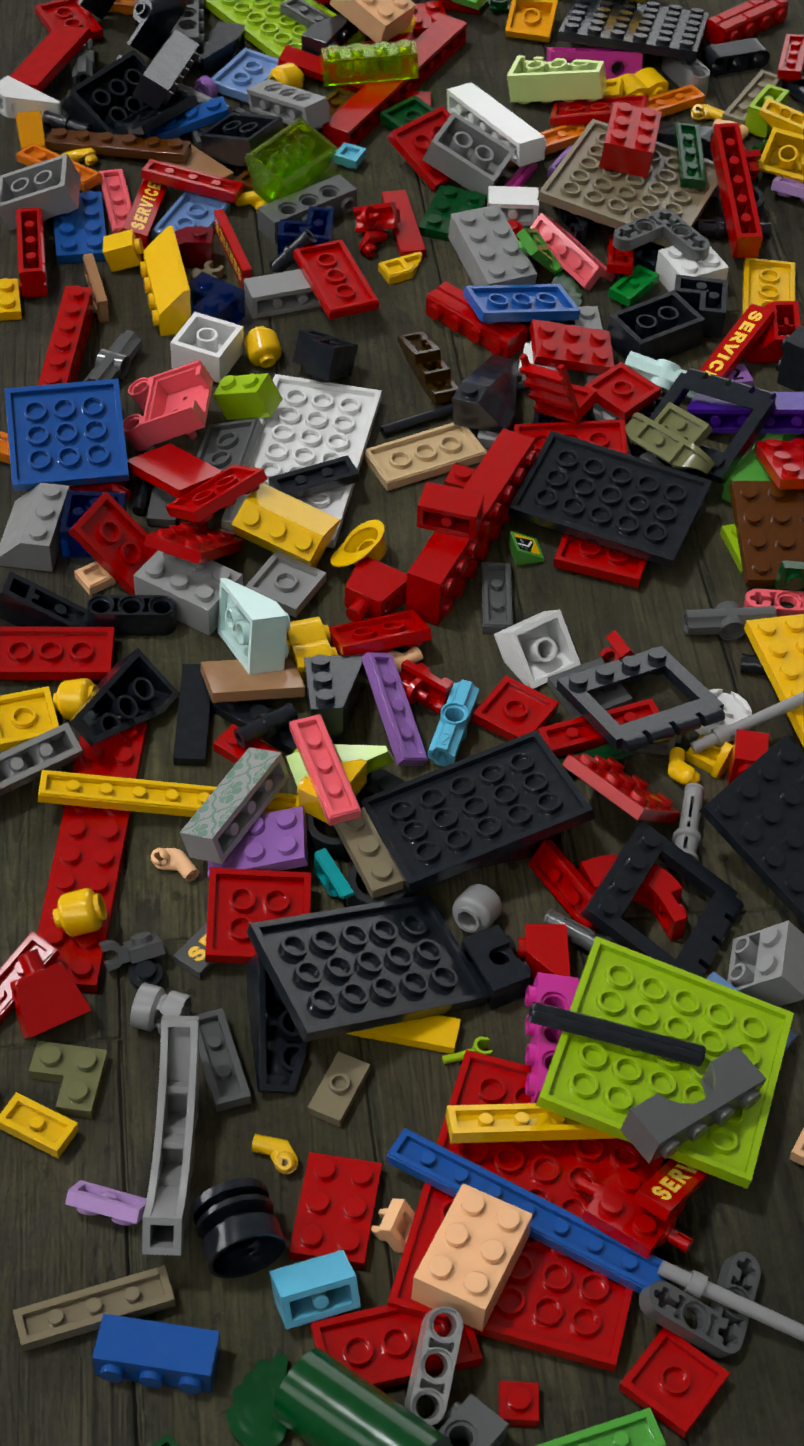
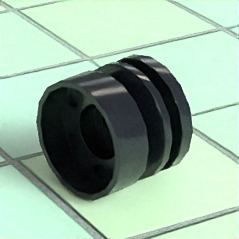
[191,1177,286,1278]

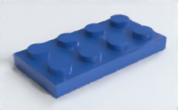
[53,191,106,264]
[463,284,581,324]

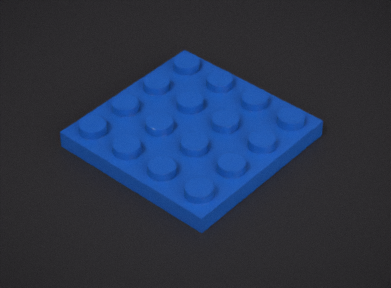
[4,379,129,491]

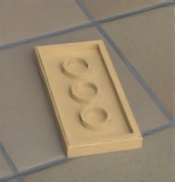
[363,422,487,491]

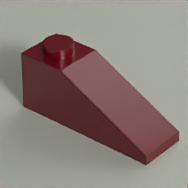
[139,226,214,268]

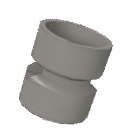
[130,982,193,1035]

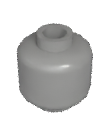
[452,884,502,934]

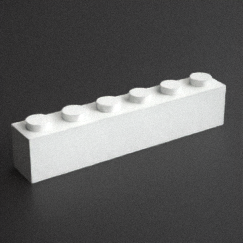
[447,82,546,167]

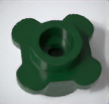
[487,0,511,13]

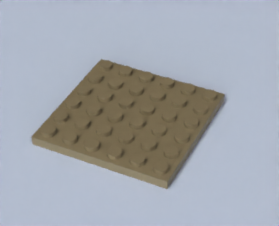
[537,119,718,248]

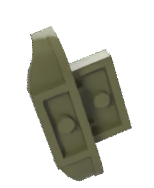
[625,402,715,475]

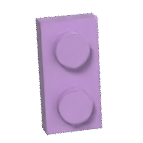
[770,176,804,202]
[65,1180,147,1226]

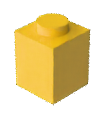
[103,229,144,272]

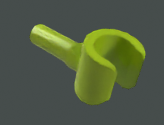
[442,1036,493,1064]

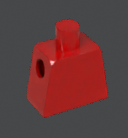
[344,556,407,622]
[10,949,91,1038]

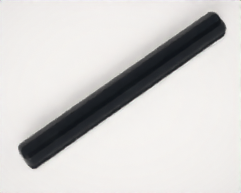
[528,1002,706,1066]

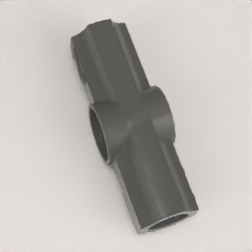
[70,38,95,85]
[83,330,142,382]
[683,601,777,641]

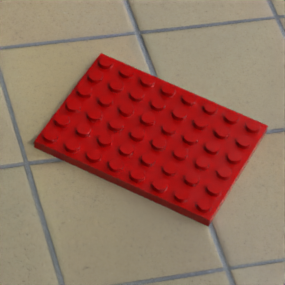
[387,1050,663,1372]

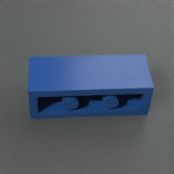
[92,1314,221,1394]

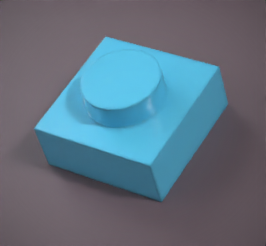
[334,142,366,169]

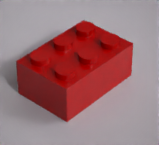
[599,102,662,178]

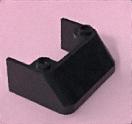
[77,0,187,60]

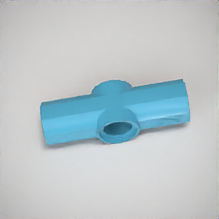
[428,679,480,767]

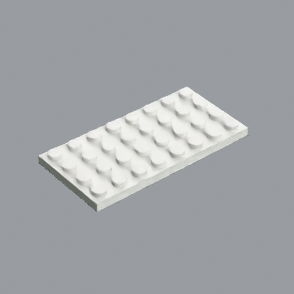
[221,374,382,548]

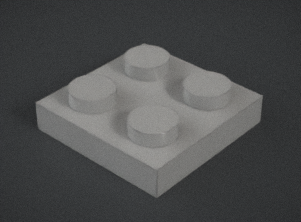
[245,551,326,617]

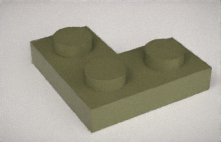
[29,1041,108,1119]

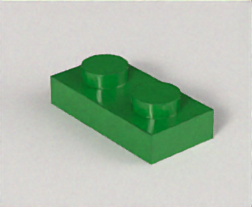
[608,264,659,307]

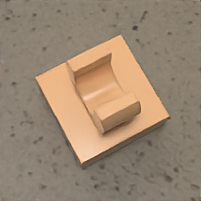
[370,1198,415,1253]

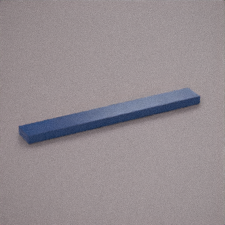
[386,1127,667,1297]

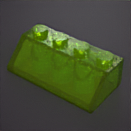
[319,39,418,86]
[245,117,338,203]

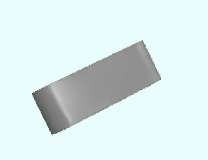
[661,56,710,95]
[405,1306,463,1425]

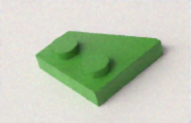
[516,228,564,275]

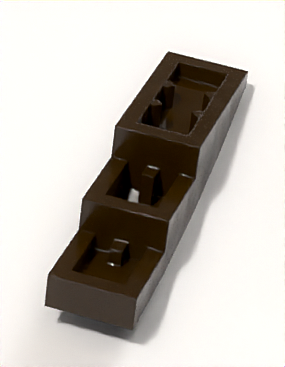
[397,331,458,404]

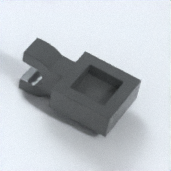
[99,931,166,971]

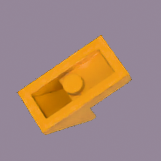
[15,111,46,150]

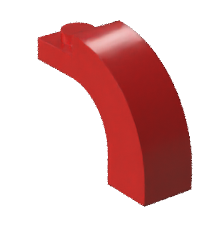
[579,854,688,941]

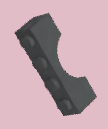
[620,1047,766,1163]

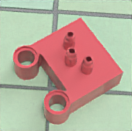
[123,360,213,452]

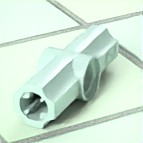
[625,351,696,399]

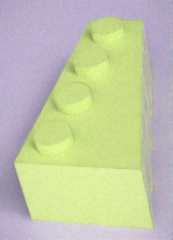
[507,55,607,104]

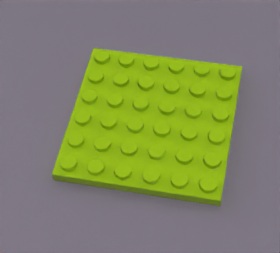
[536,936,794,1189]

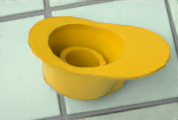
[330,520,387,567]

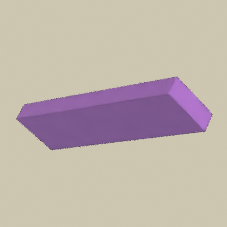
[361,652,428,766]

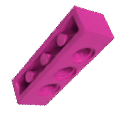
[546,47,643,79]
[525,972,579,1103]

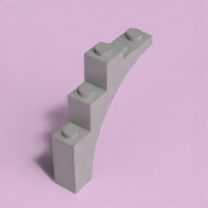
[142,1015,199,1256]

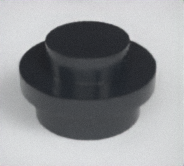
[128,959,164,990]

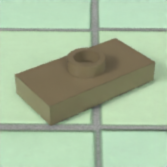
[307,1051,371,1127]

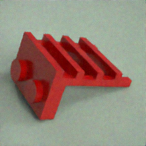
[519,354,599,424]

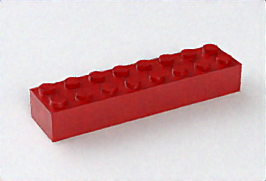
[405,428,537,627]

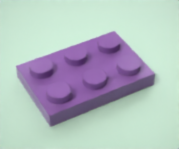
[208,806,308,878]

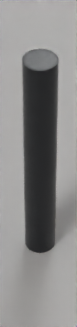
[132,479,152,516]

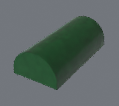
[273,1348,451,1446]

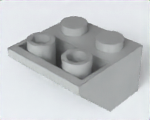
[727,920,804,1007]

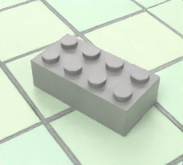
[448,204,537,286]

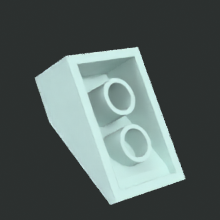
[218,578,290,675]

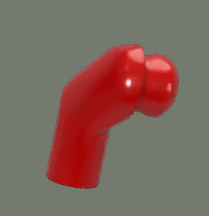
[359,230,388,258]

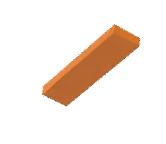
[16,143,103,192]

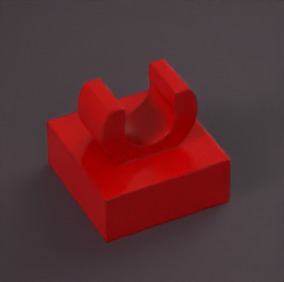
[600,630,635,662]

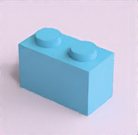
[269,1250,361,1330]

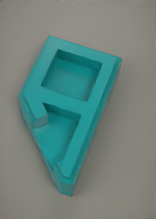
[314,848,354,899]

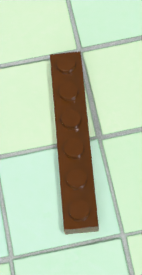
[44,128,192,163]

